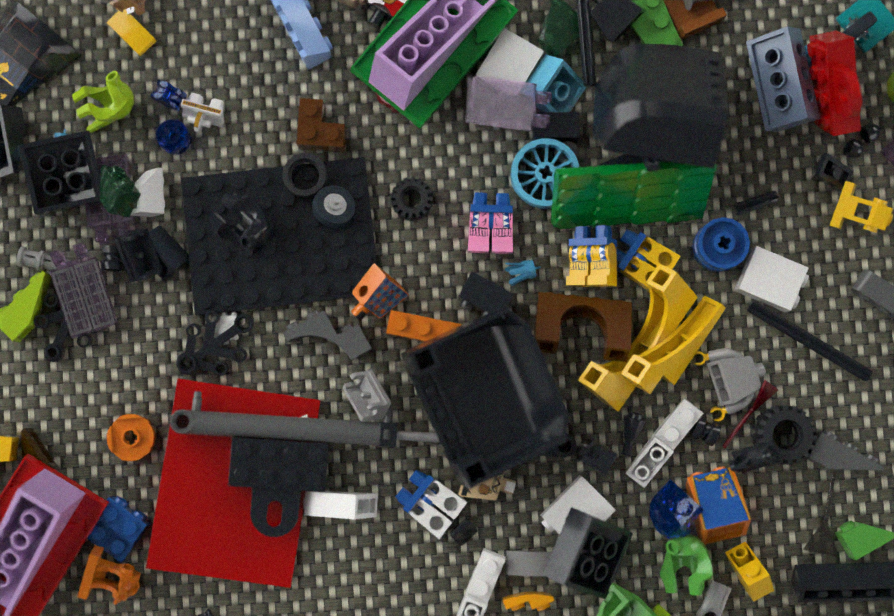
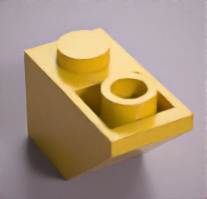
[725,541,774,602]

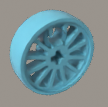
[511,138,580,209]

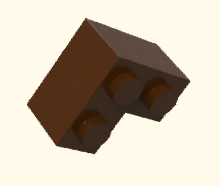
[296,98,346,152]

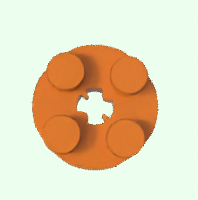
[107,414,156,461]

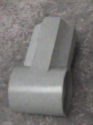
[696,580,732,616]

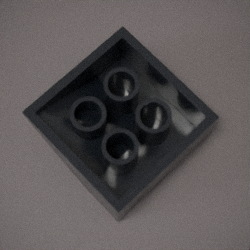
[543,507,633,599]

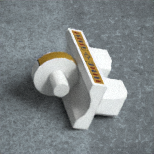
[181,93,224,132]

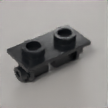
[730,439,782,474]

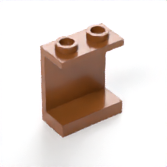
[663,0,727,40]

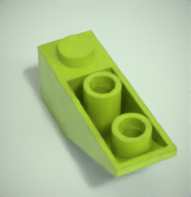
[0,271,52,342]

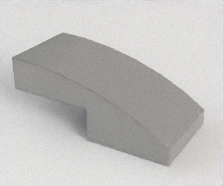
[506,550,553,576]

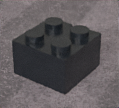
[458,271,514,317]

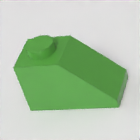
[835,521,894,560]

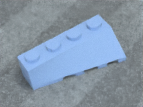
[271,0,333,70]

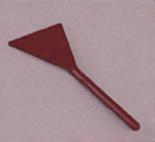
[722,380,778,448]

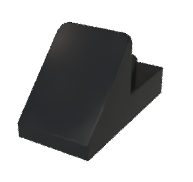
[811,153,854,192]

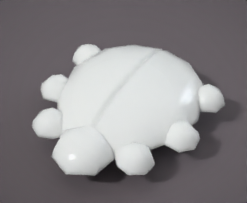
[211,311,245,345]

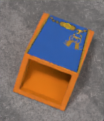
[686,466,751,545]

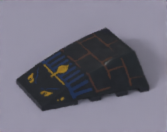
[0,0,82,106]

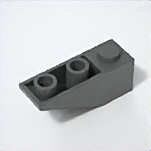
[807,431,885,471]

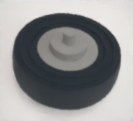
[312,186,355,228]

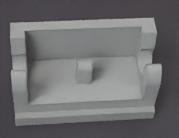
[343,369,391,422]

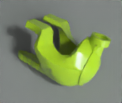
[72,71,134,133]

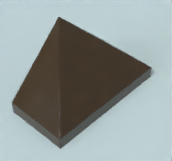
[21,428,58,469]

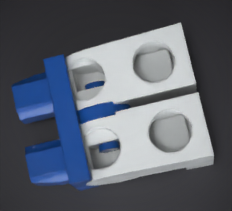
[395,470,467,539]

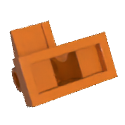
[77,545,141,604]

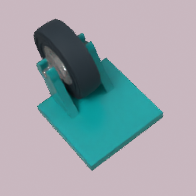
[835,0,894,54]

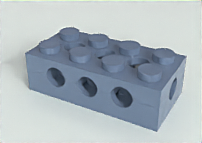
[746,26,820,132]

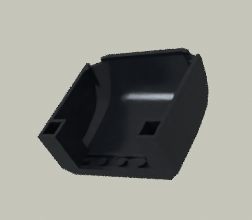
[592,44,728,169]
[401,307,569,489]

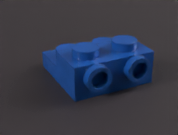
[87,496,151,563]

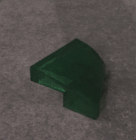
[537,0,579,57]

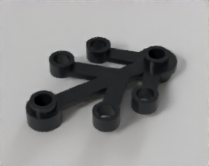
[34,277,103,362]
[176,310,254,376]

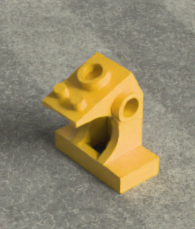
[830,181,893,233]

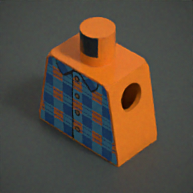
[351,263,409,321]

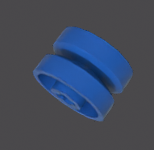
[692,217,750,272]

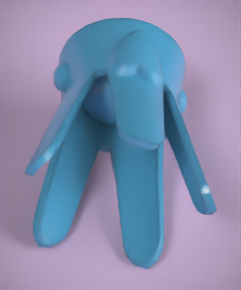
[505,260,541,286]

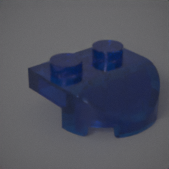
[649,479,704,539]

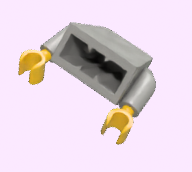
[694,348,766,422]

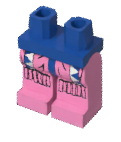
[467,192,513,254]

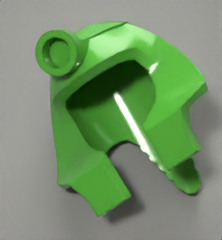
[660,534,713,596]

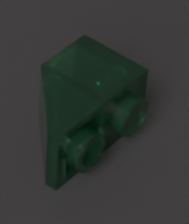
[100,165,141,217]

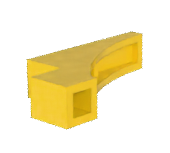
[621,295,726,394]

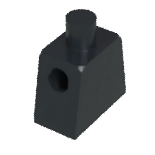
[590,0,646,43]

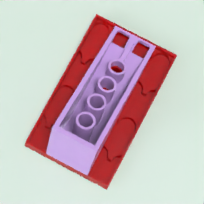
[0,454,109,616]

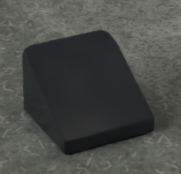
[450,518,478,546]

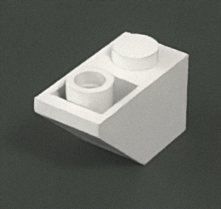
[126,167,165,217]

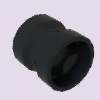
[101,245,125,271]
[690,416,721,446]

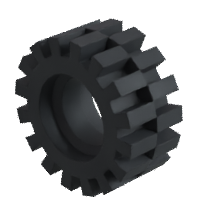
[391,177,433,221]

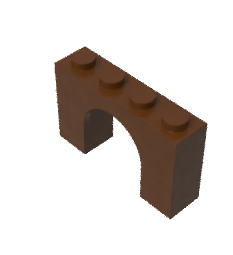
[534,292,632,362]

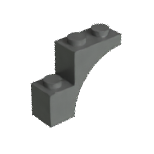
[283,309,373,361]

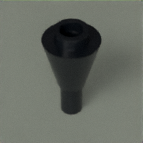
[621,411,646,456]

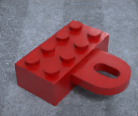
[807,30,862,136]

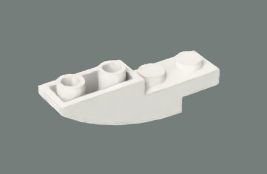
[626,398,703,488]
[456,548,506,616]

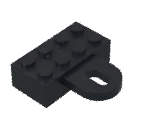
[228,437,329,537]

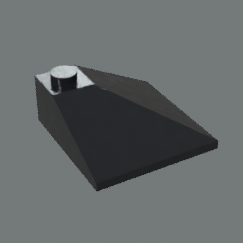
[0,104,26,179]
[18,130,106,216]

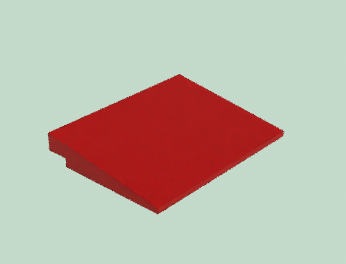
[146,378,321,588]

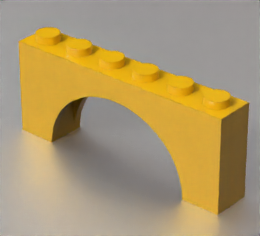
[578,264,698,412]

